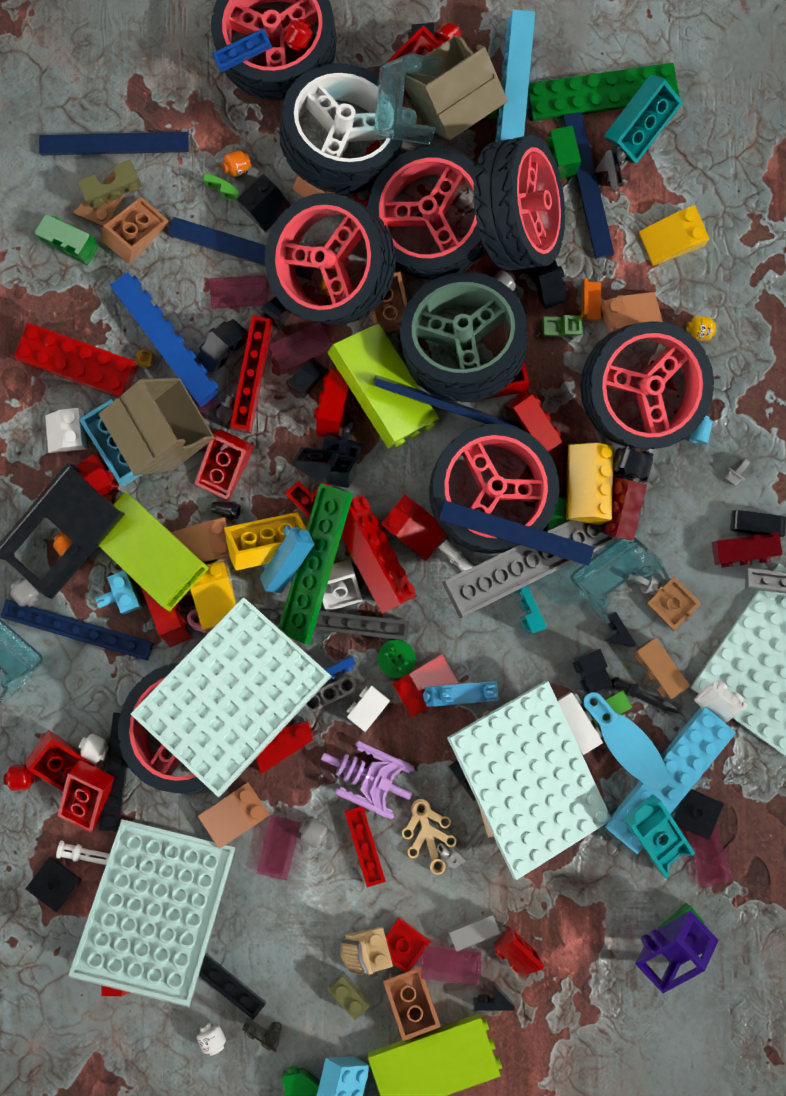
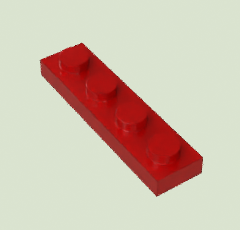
[344,806,386,888]

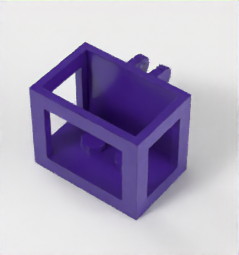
[635,910,719,994]

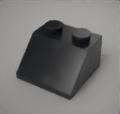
[236,174,290,232]

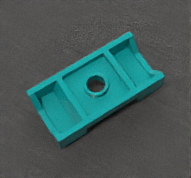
[514,585,547,635]
[623,794,695,879]

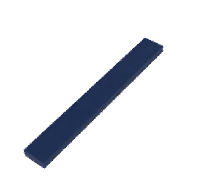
[563,112,614,259]
[39,132,189,156]
[168,217,314,280]
[373,375,520,429]
[438,501,595,566]
[0,599,154,661]

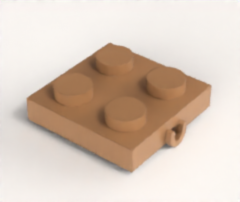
[646,576,701,631]

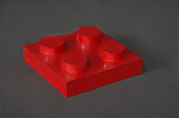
[385,917,431,973]

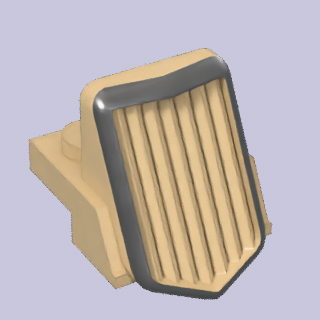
[341,926,393,975]

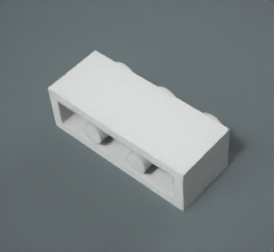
[557,692,603,755]

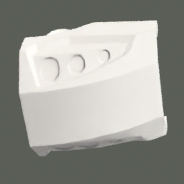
[694,681,748,723]

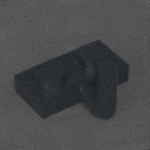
[322,418,363,463]

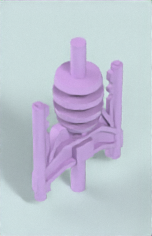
[321,741,415,820]

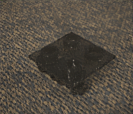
[242,1017,282,1052]

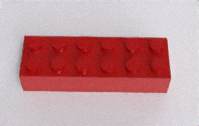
[14,322,139,398]
[341,495,417,614]

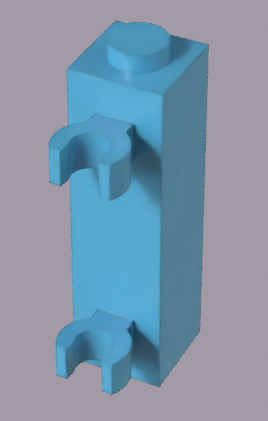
[260,525,314,593]
[423,681,498,706]

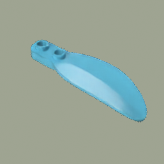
[584,692,669,790]

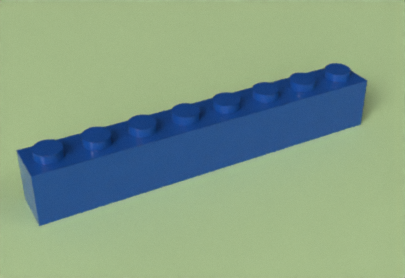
[110,272,219,407]

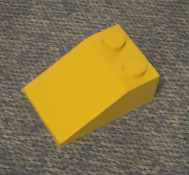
[639,205,710,266]
[190,560,237,631]

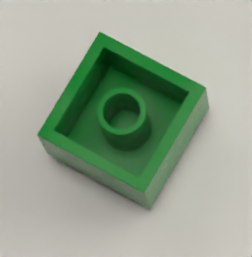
[546,126,581,179]

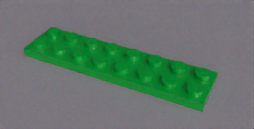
[528,62,680,122]
[279,483,354,645]

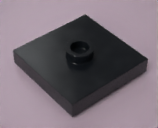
[673,789,724,840]
[25,856,82,912]

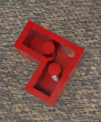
[77,453,120,497]
[285,480,331,520]

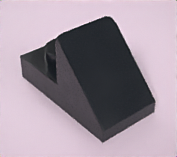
[594,148,623,189]
[604,612,636,647]
[473,982,514,1011]

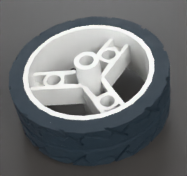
[279,63,406,194]

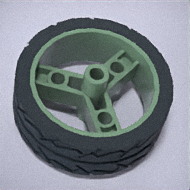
[400,272,527,402]

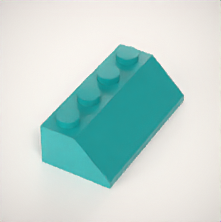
[604,74,683,164]

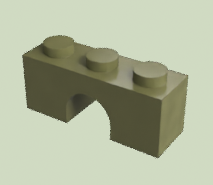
[78,159,142,208]

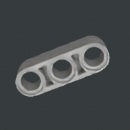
[304,677,356,712]

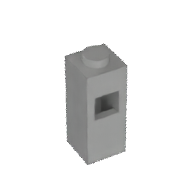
[447,911,501,952]

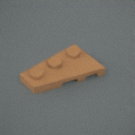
[73,170,126,227]

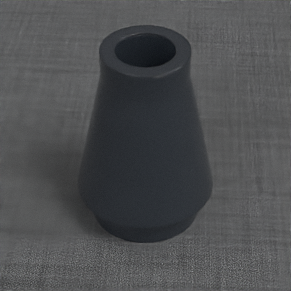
[211,502,241,520]

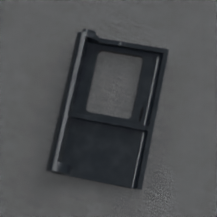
[0,462,125,599]

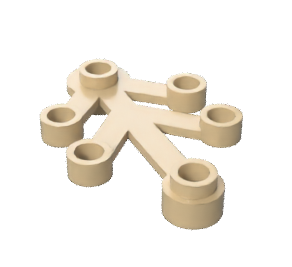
[402,799,457,875]

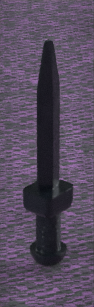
[611,677,680,713]

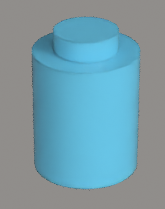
[689,416,713,445]

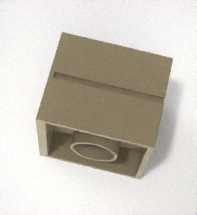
[399,35,508,140]
[99,378,215,476]

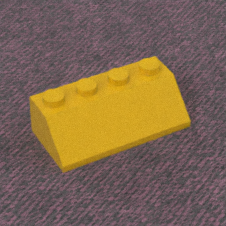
[566,443,613,525]
[224,512,306,571]

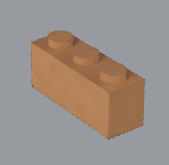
[634,638,690,699]

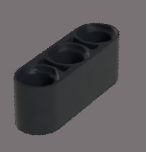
[730,510,786,537]

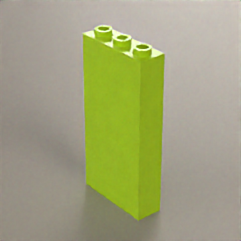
[328,323,439,449]
[98,492,209,611]
[368,1013,502,1096]

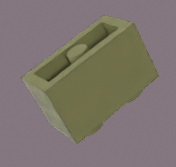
[328,971,370,1021]

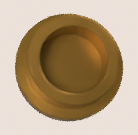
[136,349,155,368]

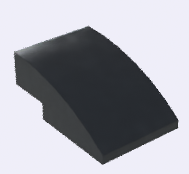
[292,447,357,488]

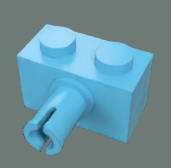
[95,571,143,614]

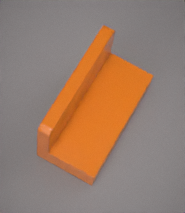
[581,278,601,321]

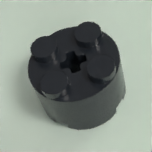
[613,445,654,483]

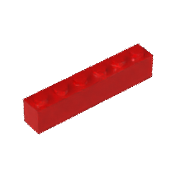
[230,315,273,434]

